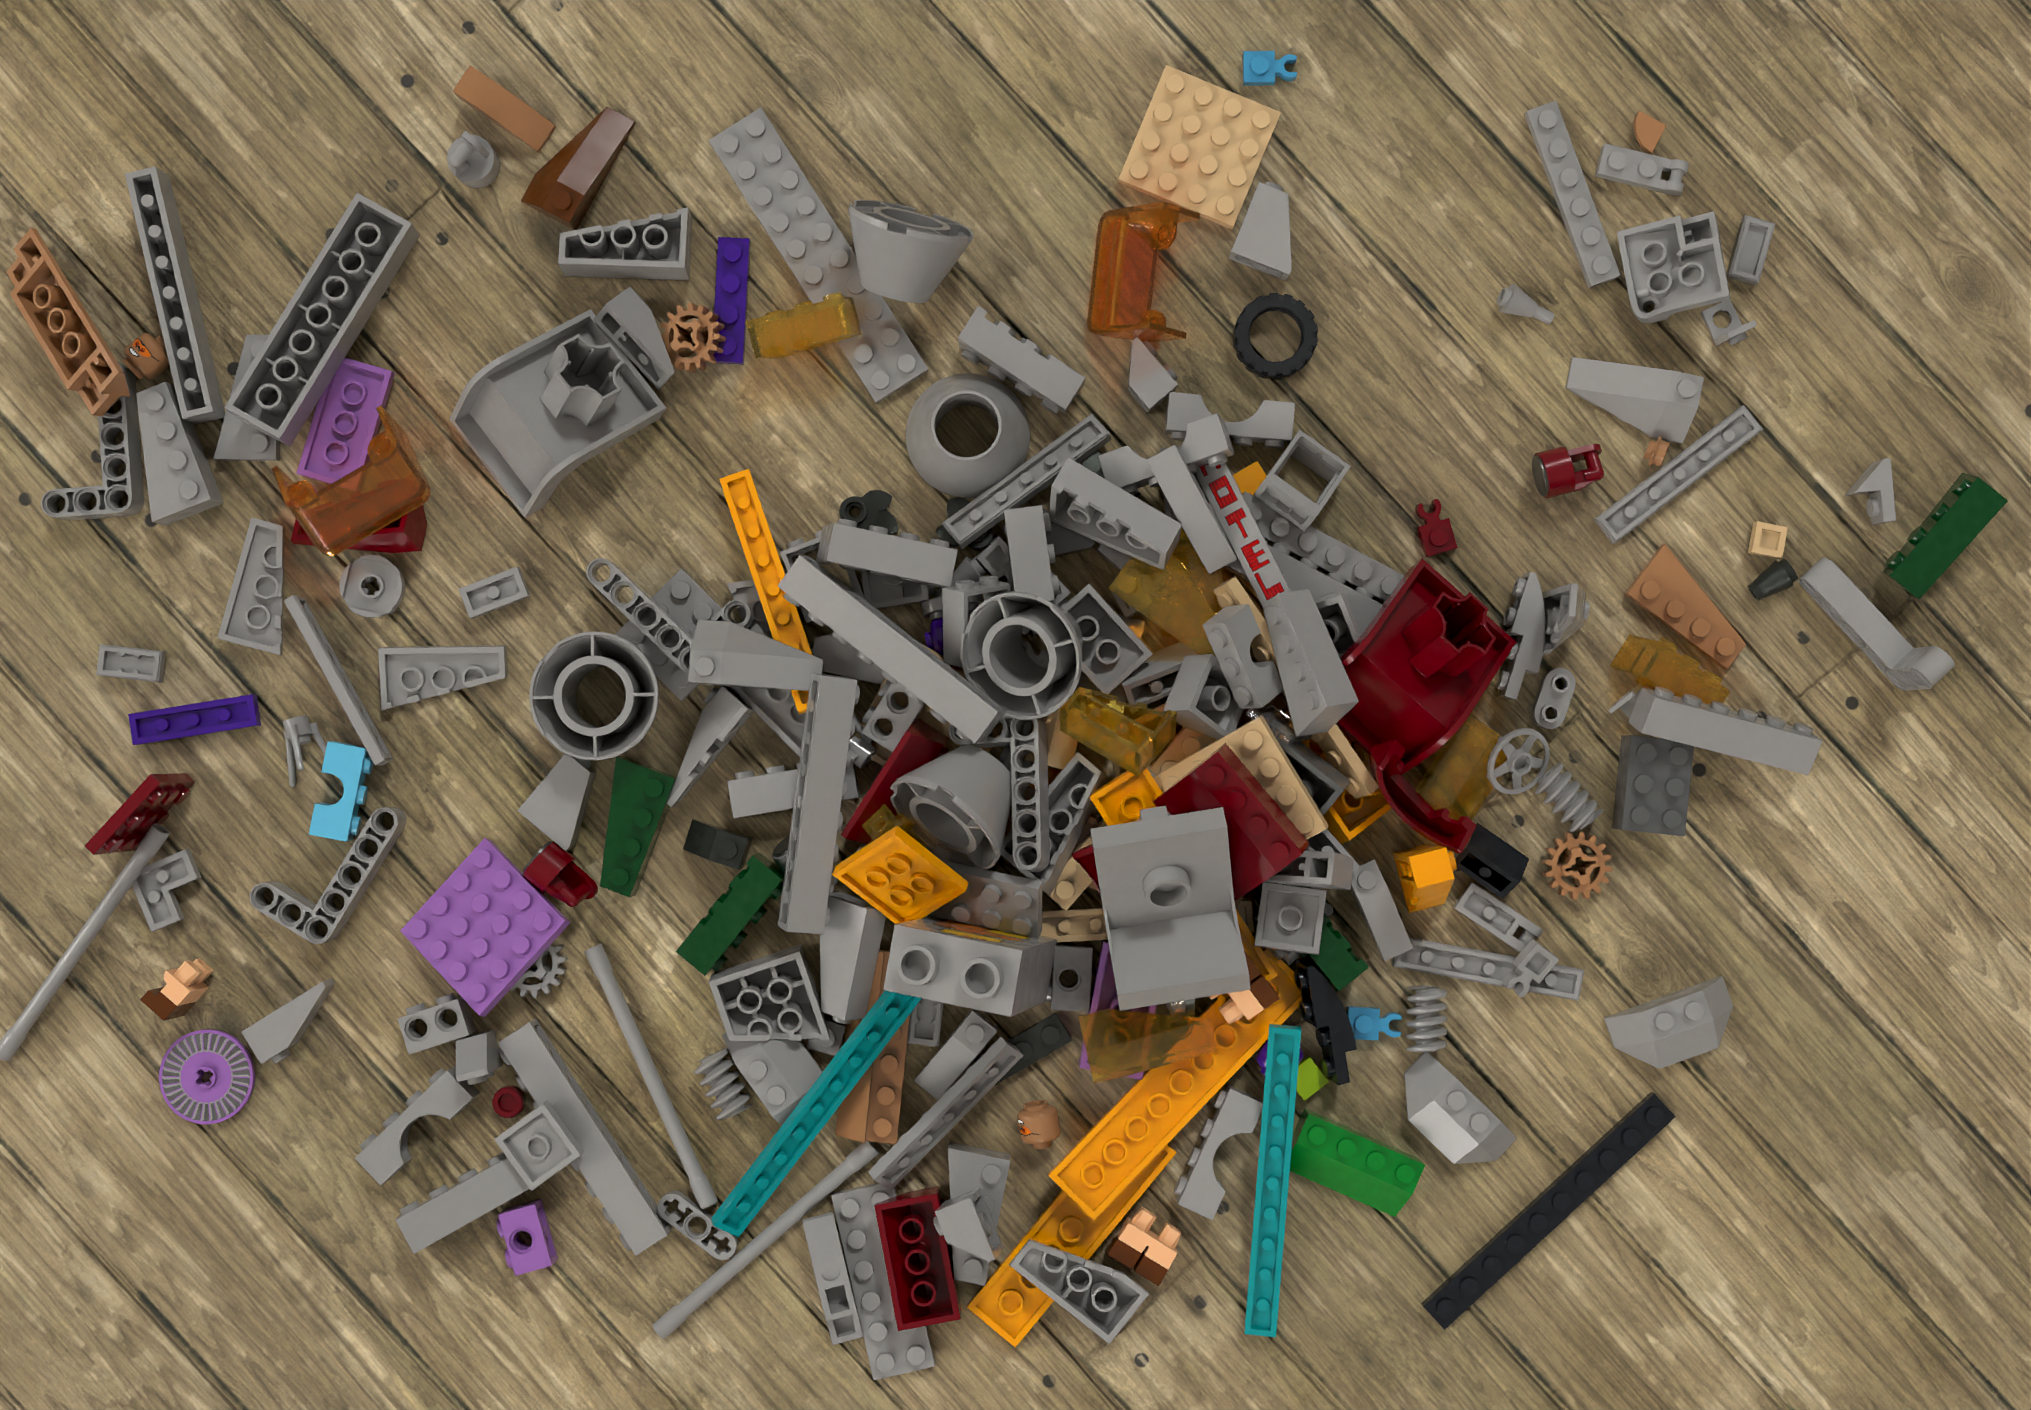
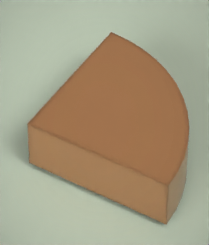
[1633,111,1667,154]

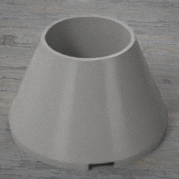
[848,199,973,303]
[906,373,1030,498]
[960,591,1083,720]
[529,632,659,760]
[890,745,1012,869]

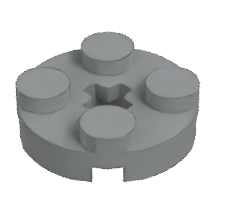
[339,555,405,618]

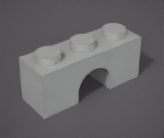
[1202,604,1284,709]

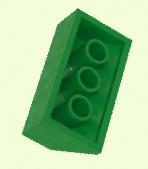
[1290,1108,1425,1217]

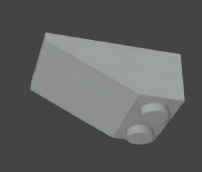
[1062,584,1153,697]

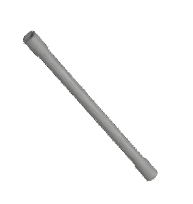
[0,823,170,1061]
[584,943,718,1209]
[652,1141,880,1339]

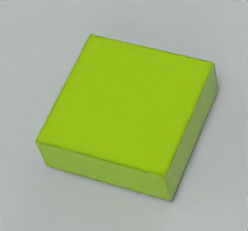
[1296,1056,1329,1101]

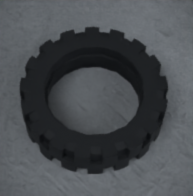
[1233,293,1318,380]

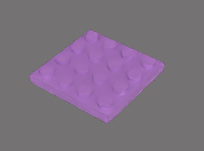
[400,838,571,1017]

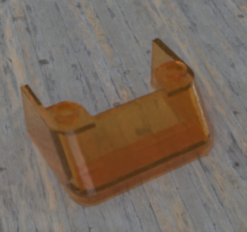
[1087,201,1200,342]
[272,405,431,556]

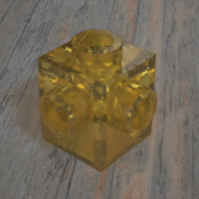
[862,804,919,844]

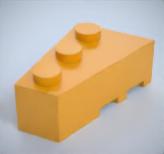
[1393,844,1457,913]

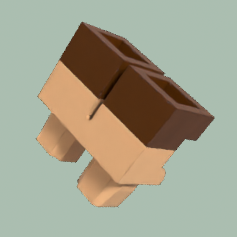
[1209,950,1280,1024]
[140,958,214,1021]
[1106,1206,1181,1286]

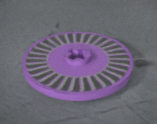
[159,1029,255,1124]

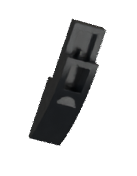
[1294,959,1357,1085]

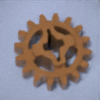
[660,303,726,373]
[1541,831,1613,900]

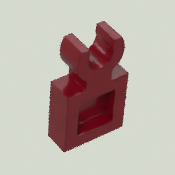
[1416,499,1458,558]

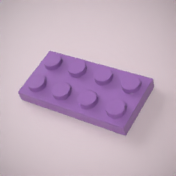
[296,358,395,491]

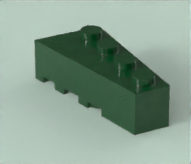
[1883,473,2008,599]
[600,756,677,898]
[676,852,784,976]
[1253,882,1369,991]

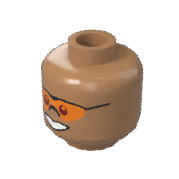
[123,333,170,380]
[1017,1100,1061,1149]

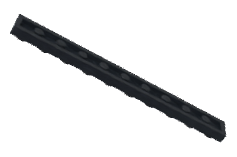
[1421,1092,1676,1330]

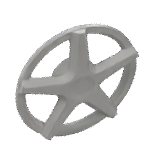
[1486,728,1550,794]

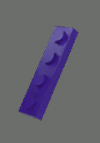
[713,237,751,365]
[128,694,261,745]

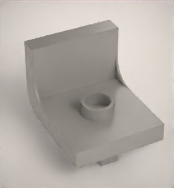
[449,309,666,518]
[1090,806,1250,1011]

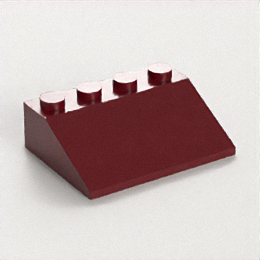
[1152,743,1309,901]

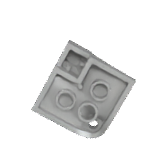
[1617,211,1731,323]

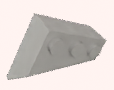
[709,944,830,1041]

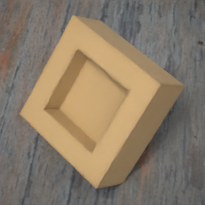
[1748,521,1788,559]

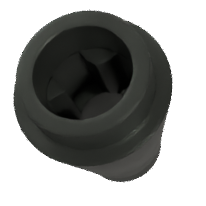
[1747,559,1799,601]

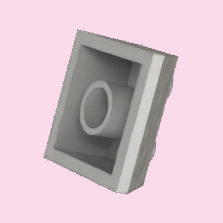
[1163,654,1243,739]
[933,1188,1004,1262]

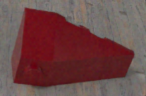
[291,478,427,553]

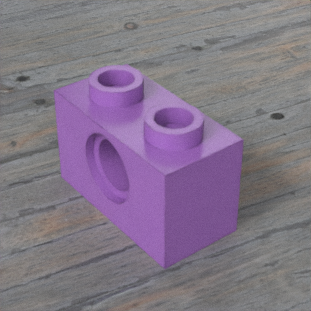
[496,1198,558,1276]

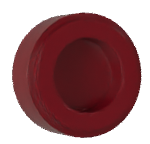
[492,1085,526,1118]

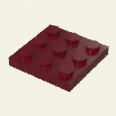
[85,773,195,855]

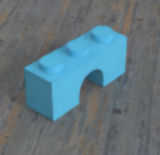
[308,741,374,842]

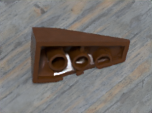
[521,107,635,230]

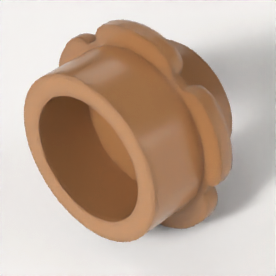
[1644,437,1670,467]

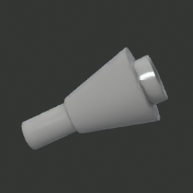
[1497,284,1554,325]
[932,556,987,598]

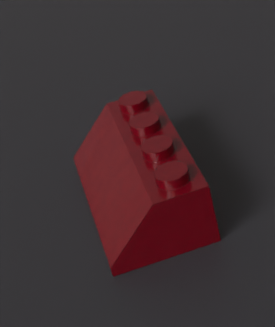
[841,718,949,845]
[874,1186,962,1331]

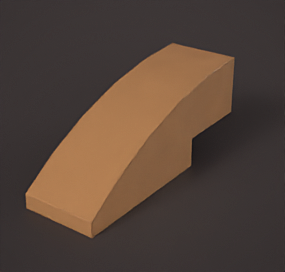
[453,65,556,152]

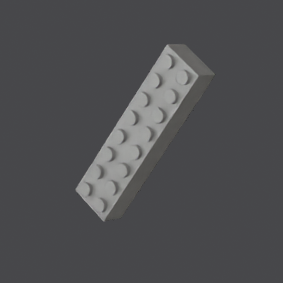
[224,193,420,447]

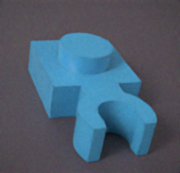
[1242,51,1297,86]
[1346,1006,1402,1040]

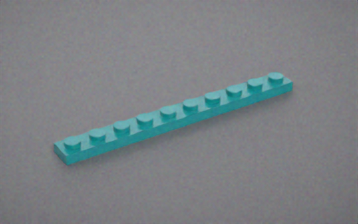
[711,991,922,1237]
[1244,1024,1301,1337]

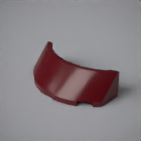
[1370,739,1477,854]

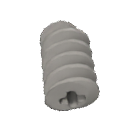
[1535,762,1604,833]
[1406,985,1447,1052]
[694,1048,753,1120]

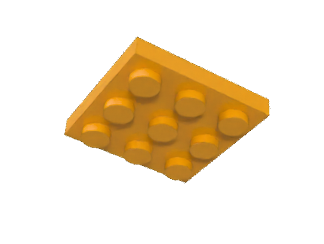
[832,826,968,924]

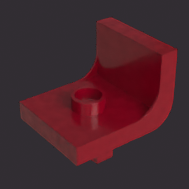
[1336,558,1516,775]

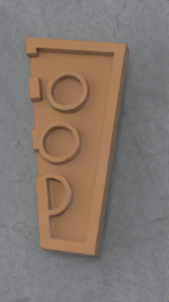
[1624,544,1746,669]

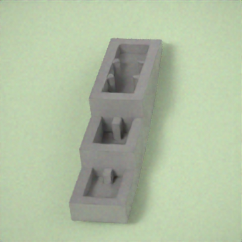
[1147,445,1238,574]

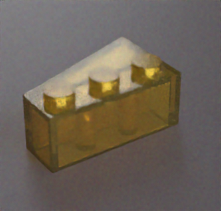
[746,292,862,359]

